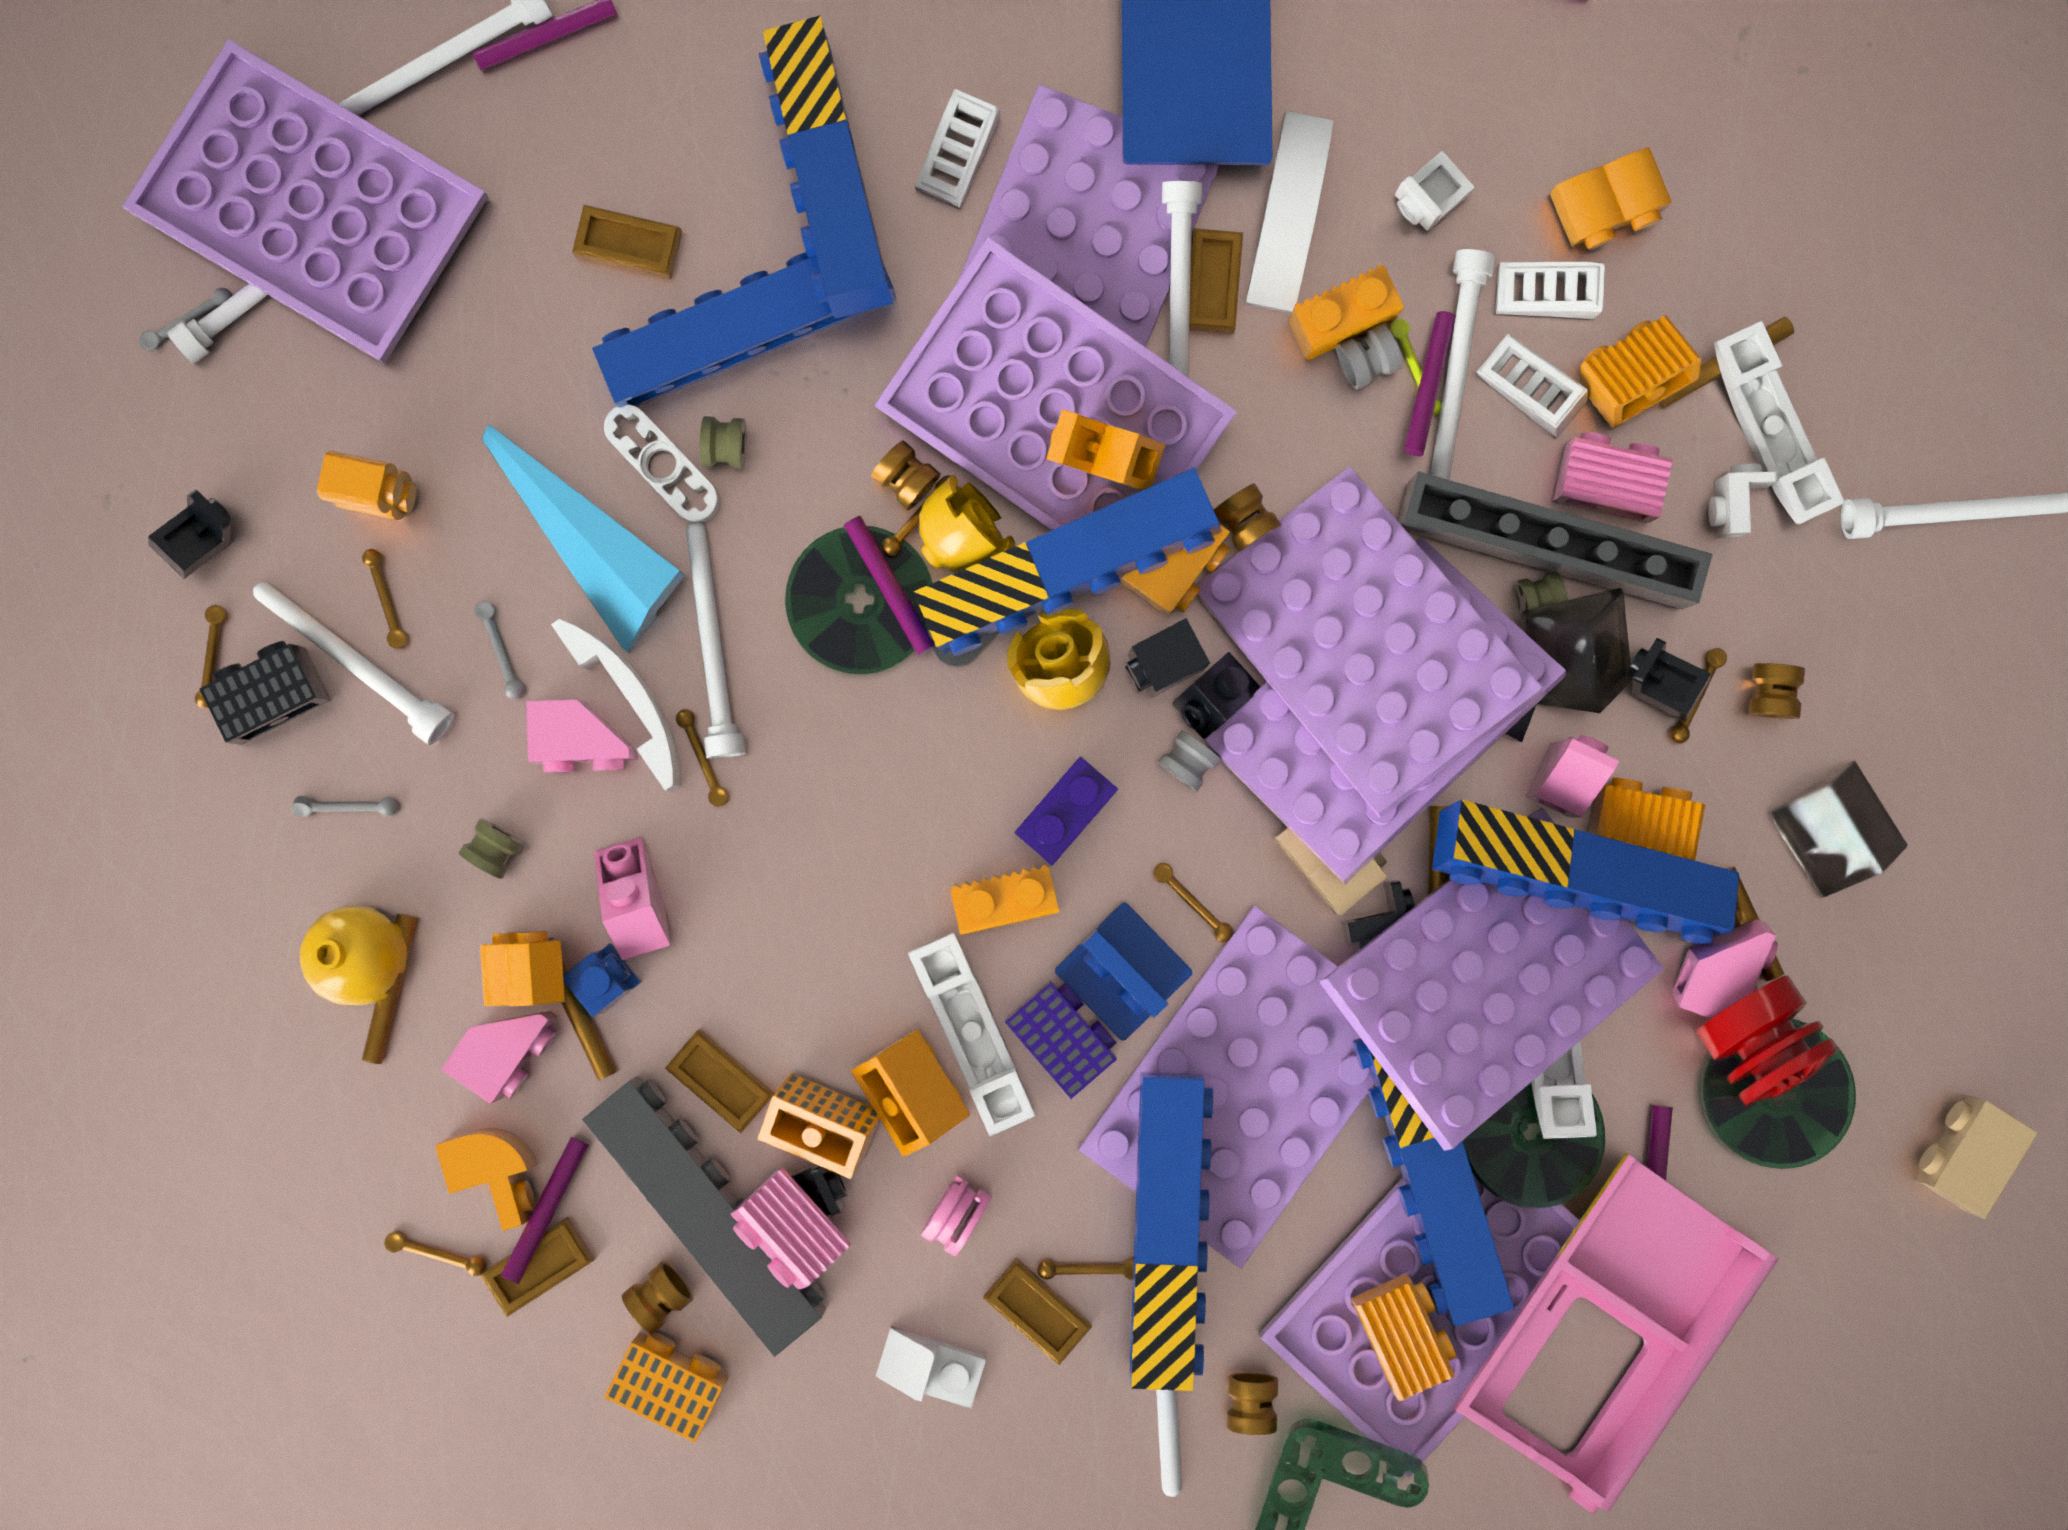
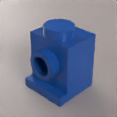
[563,943,642,1017]

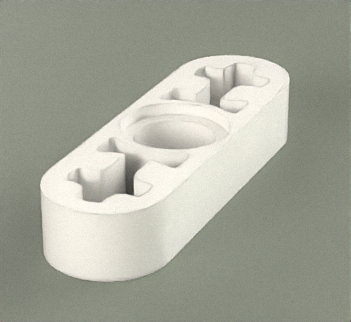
[604,405,720,524]

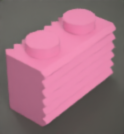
[1553,432,1673,523]
[731,1168,851,1289]

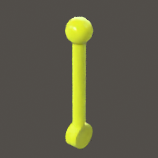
[1389,319,1441,416]

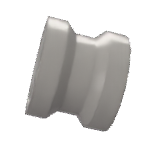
[1157,730,1221,792]

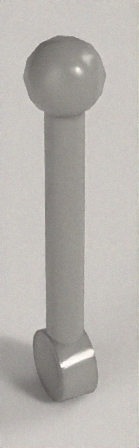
[139,288,232,352]
[474,601,524,699]
[292,796,398,817]

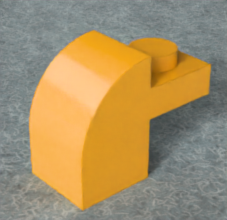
[1046,409,1166,490]
[435,1128,538,1231]

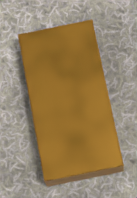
[572,205,682,279]
[1189,228,1243,334]
[665,1029,775,1134]
[480,1218,595,1317]
[983,1258,1092,1365]

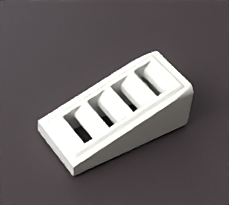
[915,89,1000,208]
[1495,262,1605,319]
[1477,334,1588,438]

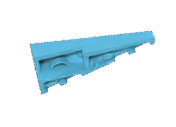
[482,424,685,653]

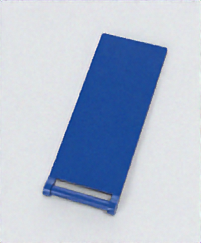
[1121,0,1273,165]

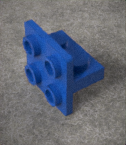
[1055,903,1193,1041]

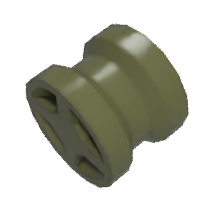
[700,416,747,468]
[1515,571,1570,629]
[459,819,524,879]

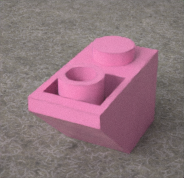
[526,699,638,773]
[1525,735,1620,818]
[594,837,670,960]
[1671,919,1778,1018]
[441,1011,558,1104]

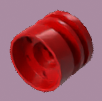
[1695,975,1839,1107]

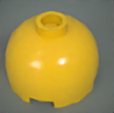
[919,475,1015,573]
[1007,609,1111,710]
[300,906,407,1005]

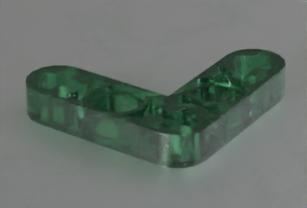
[1255,1418,1429,1530]

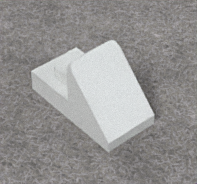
[876,1326,986,1408]

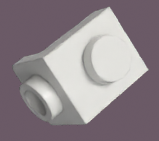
[1395,151,1475,231]
[1708,464,1778,539]

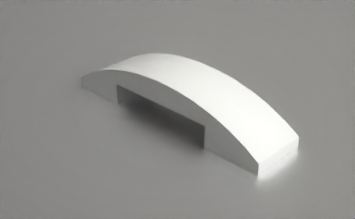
[1245,111,1334,314]
[1714,321,1845,525]
[551,619,681,792]
[908,932,1036,1137]
[1531,1041,1597,1139]

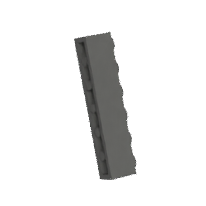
[1398,471,1713,609]
[582,1076,826,1357]

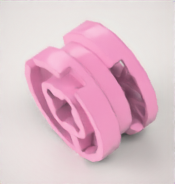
[920,1174,992,1257]

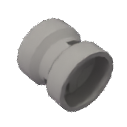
[1336,323,1403,390]

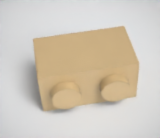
[1915,1095,2038,1219]

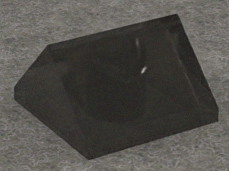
[1522,588,1632,713]
[1768,761,1908,898]

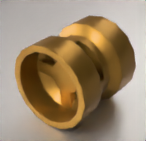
[871,440,941,511]
[1214,483,1282,552]
[1748,663,1805,719]
[621,1261,693,1334]
[1227,1372,1279,1435]

